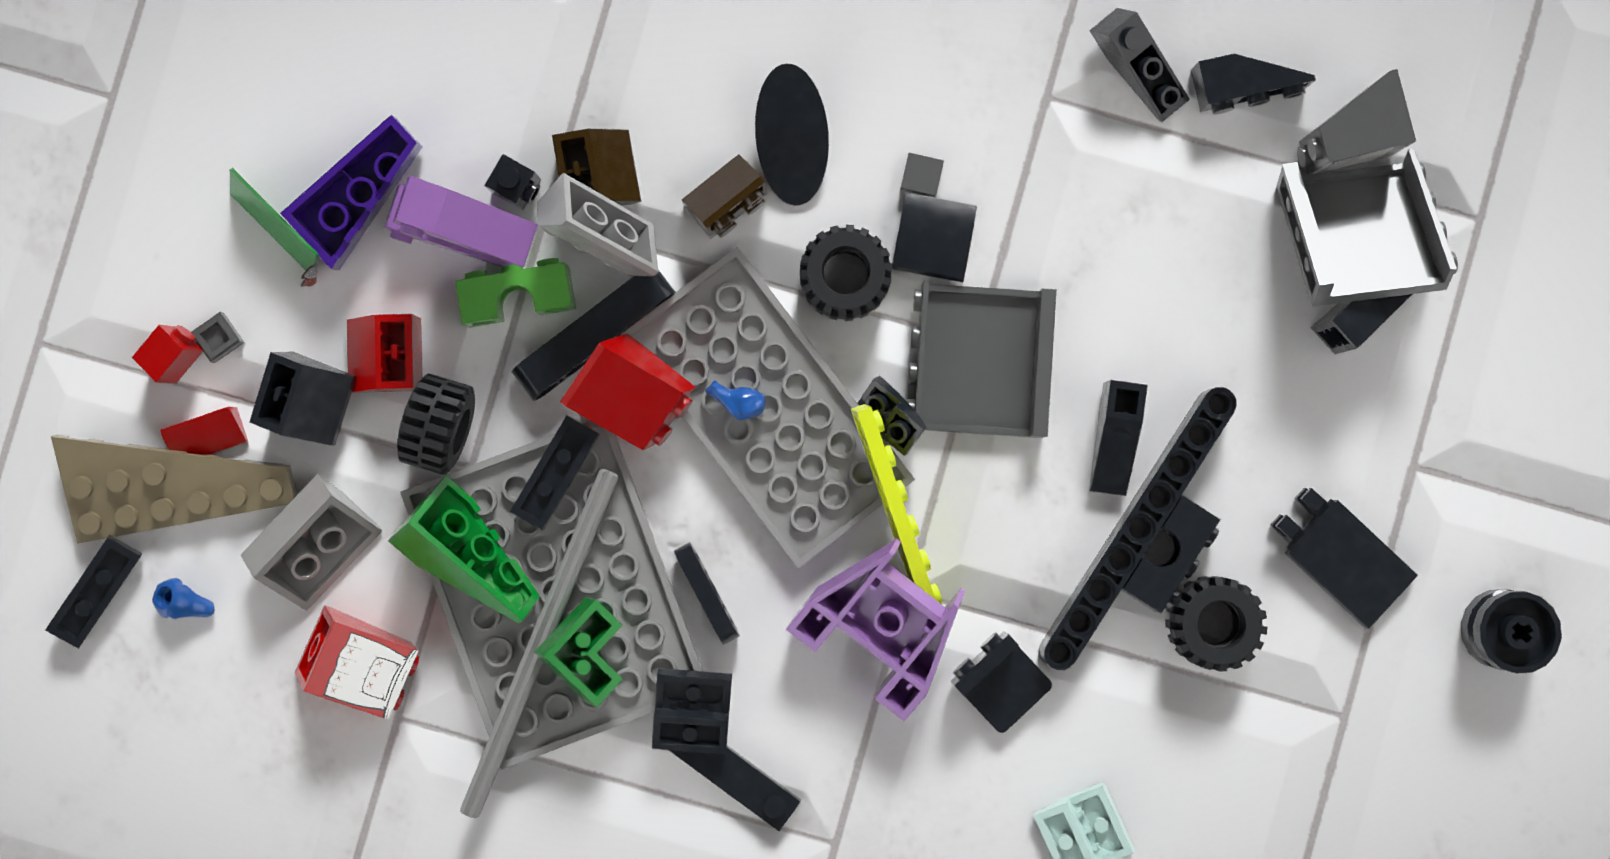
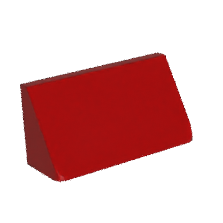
[160,406,249,455]

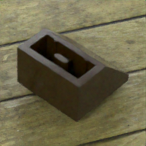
[552,128,642,206]
[681,154,767,239]

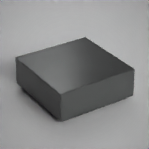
[900,153,944,198]
[191,312,245,363]

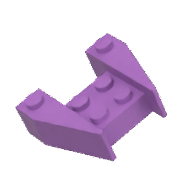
[384,175,538,267]
[786,538,965,721]

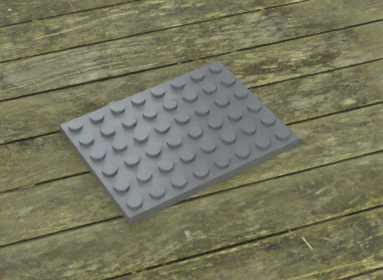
[400,421,703,770]

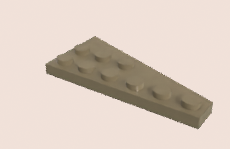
[51,434,297,544]

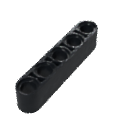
[511,269,676,401]

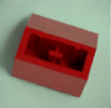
[347,314,423,393]

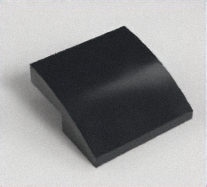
[892,193,977,283]
[652,668,732,754]

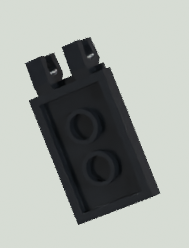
[1270,488,1418,629]

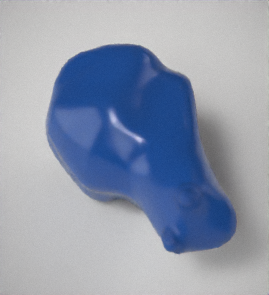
[705,380,765,420]
[152,578,215,619]

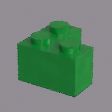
[534,597,623,707]

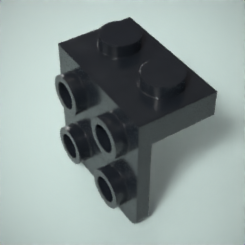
[951,631,1052,733]

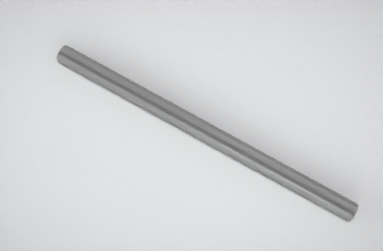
[460,469,618,818]

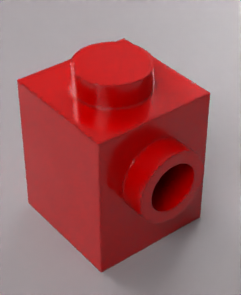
[131,325,203,384]

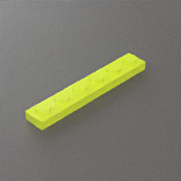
[851,404,943,604]

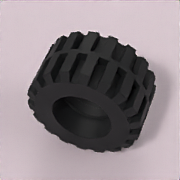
[800,224,893,321]
[397,373,475,475]
[1165,576,1268,672]

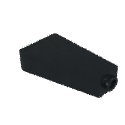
[1311,294,1413,355]

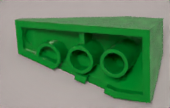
[388,475,540,624]

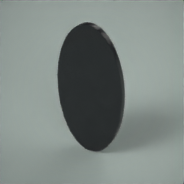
[755,63,829,206]

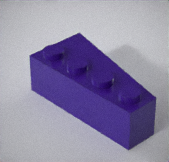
[280,114,423,270]

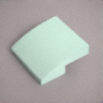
[1033,782,1135,859]

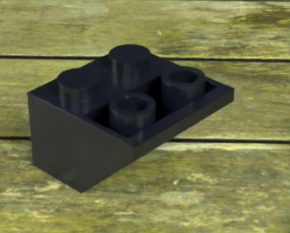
[249,351,357,446]

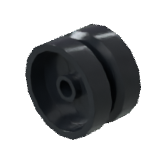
[1460,589,1562,674]

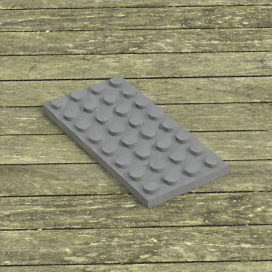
[621,246,915,569]

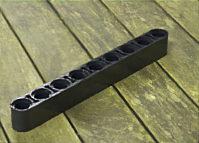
[1039,387,1237,670]

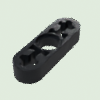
[674,542,740,645]

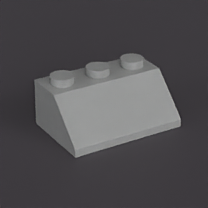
[537,173,659,276]
[241,474,382,611]

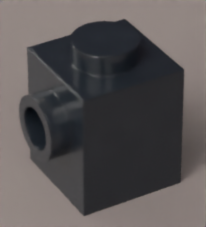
[484,154,541,211]

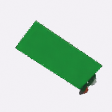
[229,167,318,287]

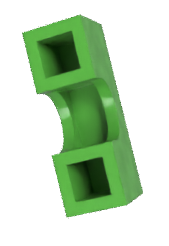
[455,258,576,328]

